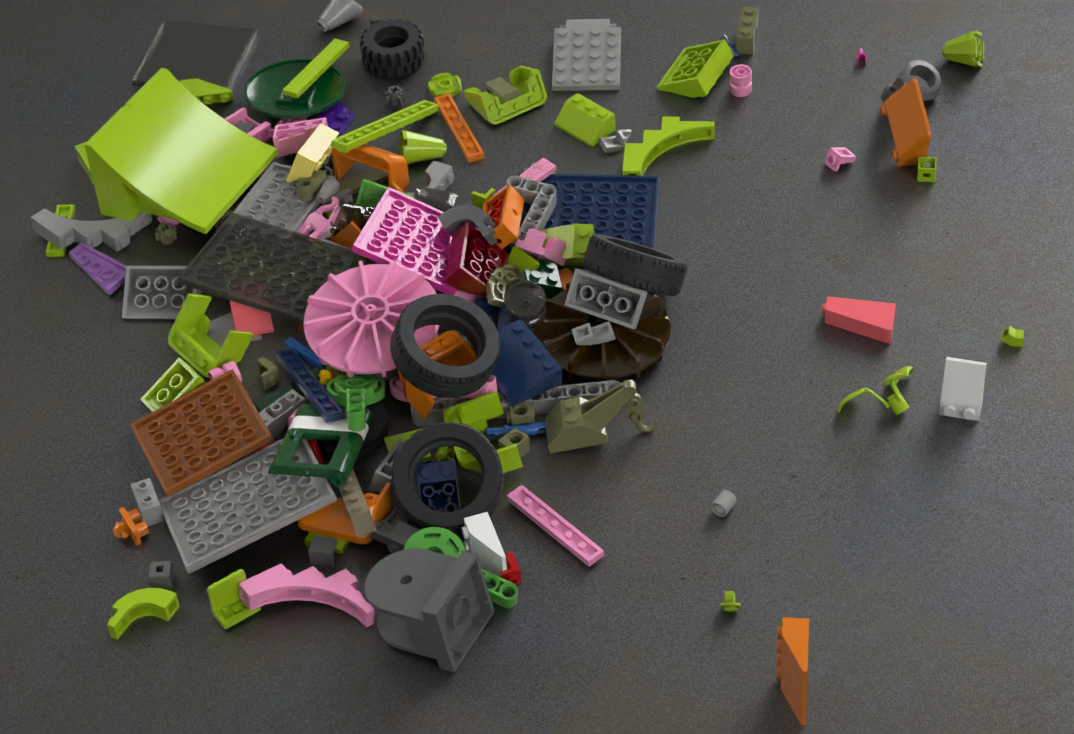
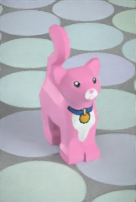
[297,196,348,245]

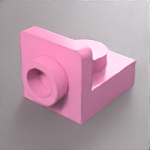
[824,147,856,171]

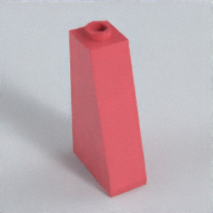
[821,296,896,344]

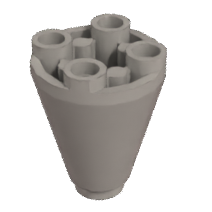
[317,0,363,32]

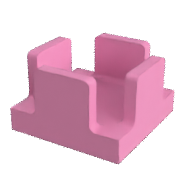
[516,228,566,266]

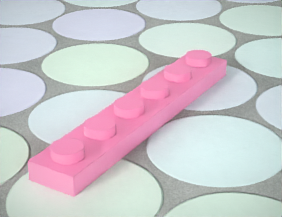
[507,485,604,567]

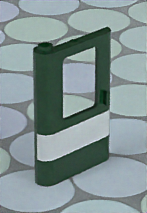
[268,404,374,487]

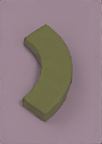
[486,265,522,308]

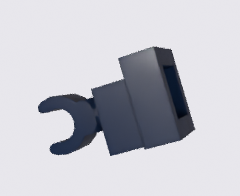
[475,297,495,322]

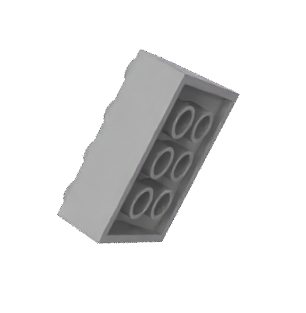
[122,266,203,320]

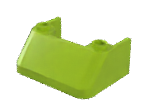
[168,294,254,378]
[443,391,523,474]

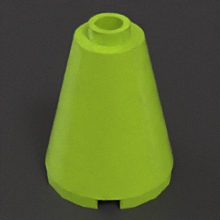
[398,130,447,164]

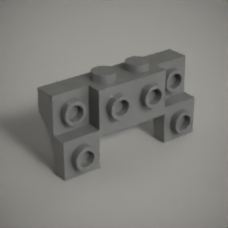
[370,511,458,554]

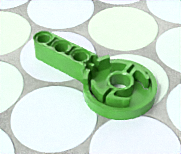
[326,374,385,431]
[404,527,518,608]

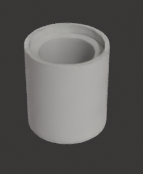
[711,490,737,517]

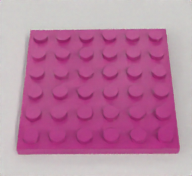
[351,187,478,295]

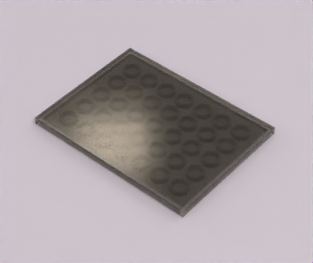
[177,212,361,324]

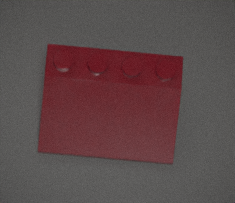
[445,222,509,297]

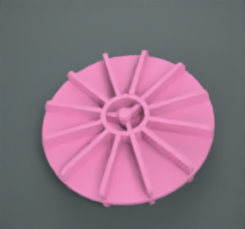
[304,260,440,377]

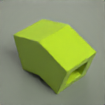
[1001,326,1024,347]

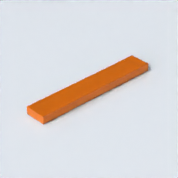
[434,94,485,163]

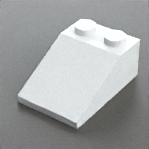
[939,357,987,421]
[462,512,507,577]

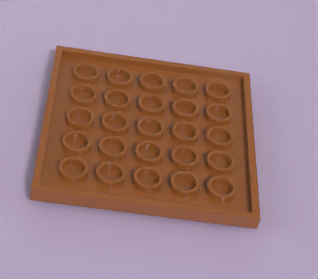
[130,369,274,497]

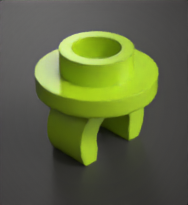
[435,446,456,462]
[720,591,741,612]

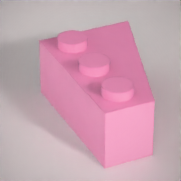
[273,118,328,158]

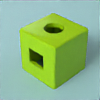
[917,157,937,182]

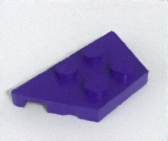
[315,102,355,137]

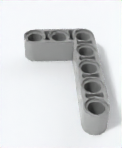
[507,176,557,255]

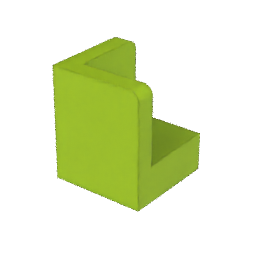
[471,188,496,209]

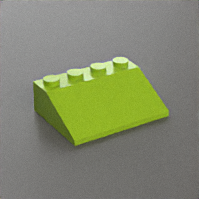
[657,39,734,98]

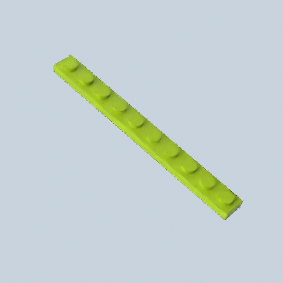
[331,100,439,153]

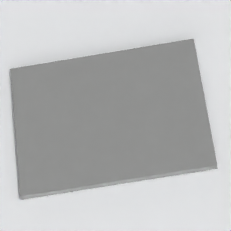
[158,438,337,574]

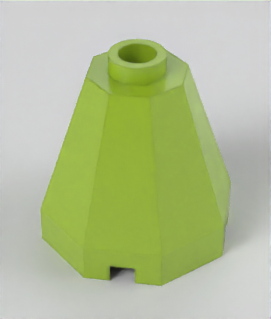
[942,31,984,67]

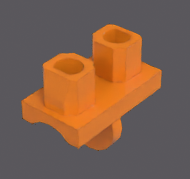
[113,507,149,545]

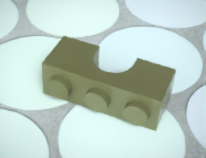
[736,7,759,54]

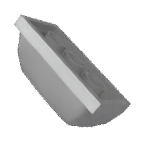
[564,269,648,329]

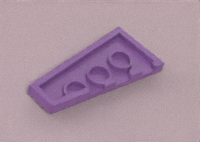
[69,242,126,295]

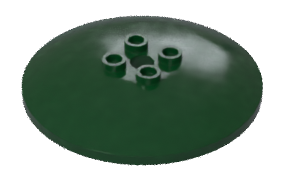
[244,58,346,119]

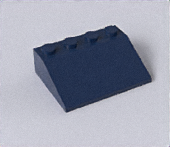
[491,319,562,407]

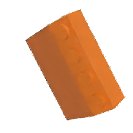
[776,617,809,725]

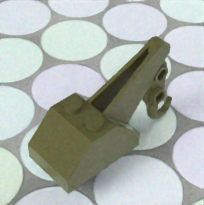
[545,380,658,454]

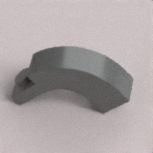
[438,205,497,246]

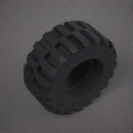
[360,19,425,78]

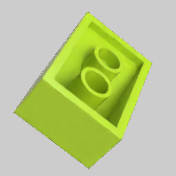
[538,224,594,266]
[140,357,207,412]

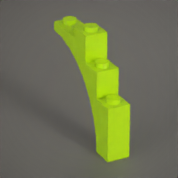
[623,117,715,176]

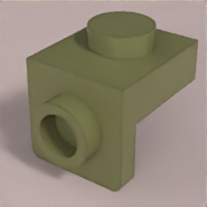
[257,356,280,390]

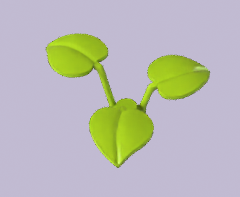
[837,365,913,416]

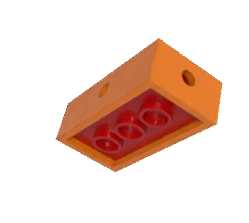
[478,185,524,249]

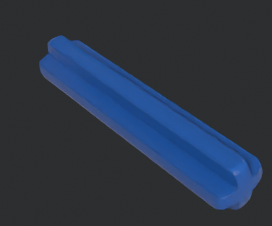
[285,337,326,370]

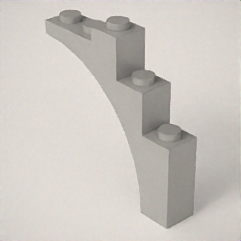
[31,208,152,252]

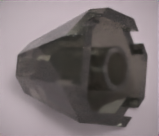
[413,187,458,212]

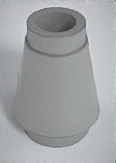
[316,177,340,204]

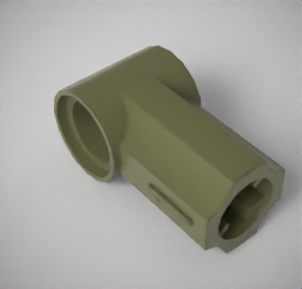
[296,170,328,201]

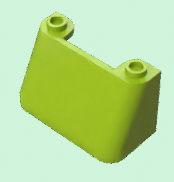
[463,66,547,125]

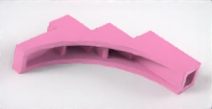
[239,563,375,628]

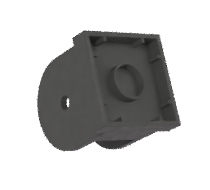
[365,549,495,673]

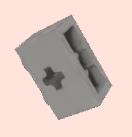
[131,478,164,526]

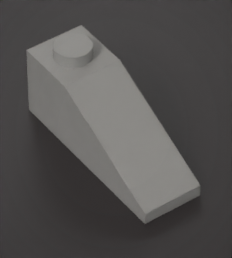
[370,438,405,494]

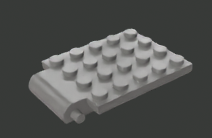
[552,19,621,91]

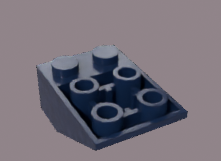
[416,460,461,512]

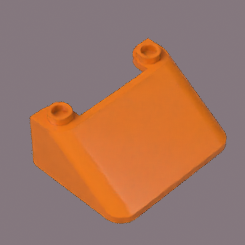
[880,78,931,167]

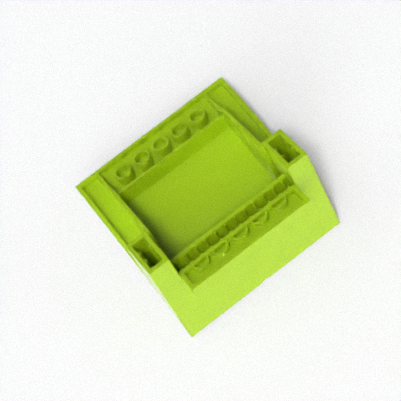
[84,68,278,234]

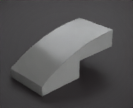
[571,321,616,345]

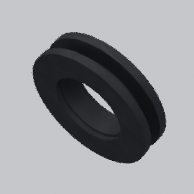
[316,401,389,458]

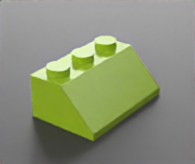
[554,93,616,147]

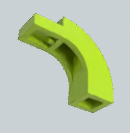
[107,588,180,640]

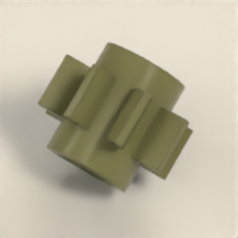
[155,223,177,245]

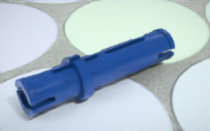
[486,421,546,441]

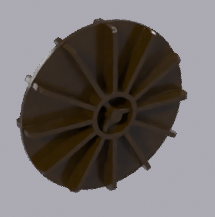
[534,282,671,381]

